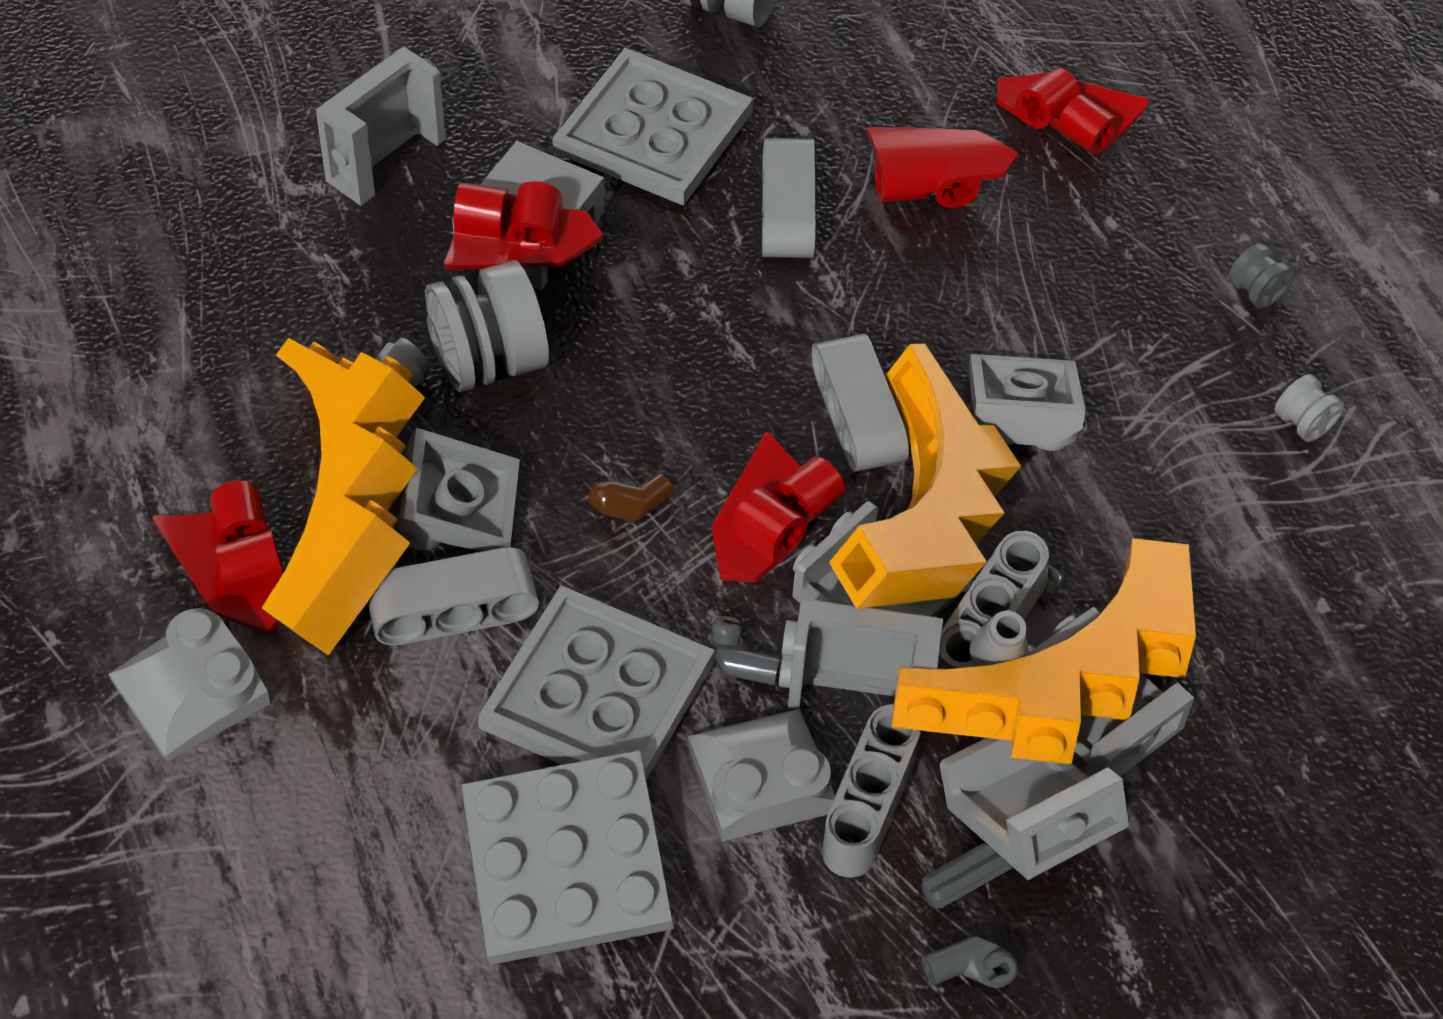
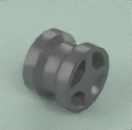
[1228,243,1295,309]

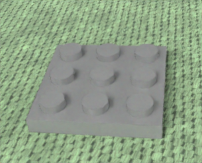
[552,48,753,206]
[478,585,715,780]
[461,750,674,965]

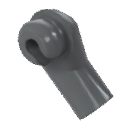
[708,616,781,686]
[921,936,1018,988]

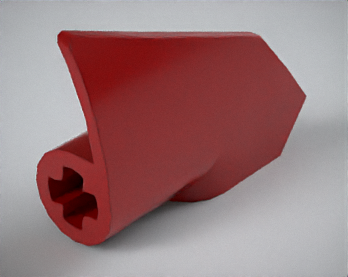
[997,68,1149,155]
[866,127,1018,208]
[443,181,603,269]
[711,432,845,583]
[152,480,284,635]

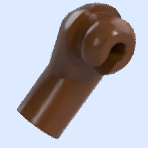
[589,473,674,522]

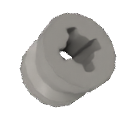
[1275,374,1344,442]

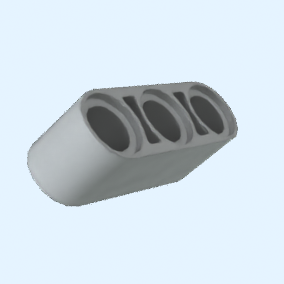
[762,138,815,259]
[812,334,909,472]
[938,531,1049,669]
[368,547,539,646]
[822,704,921,878]

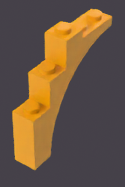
[262,338,425,655]
[829,344,1021,609]
[891,538,1196,764]

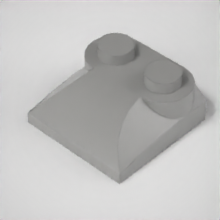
[969,354,1085,451]
[393,428,520,551]
[109,608,270,762]
[687,709,835,842]

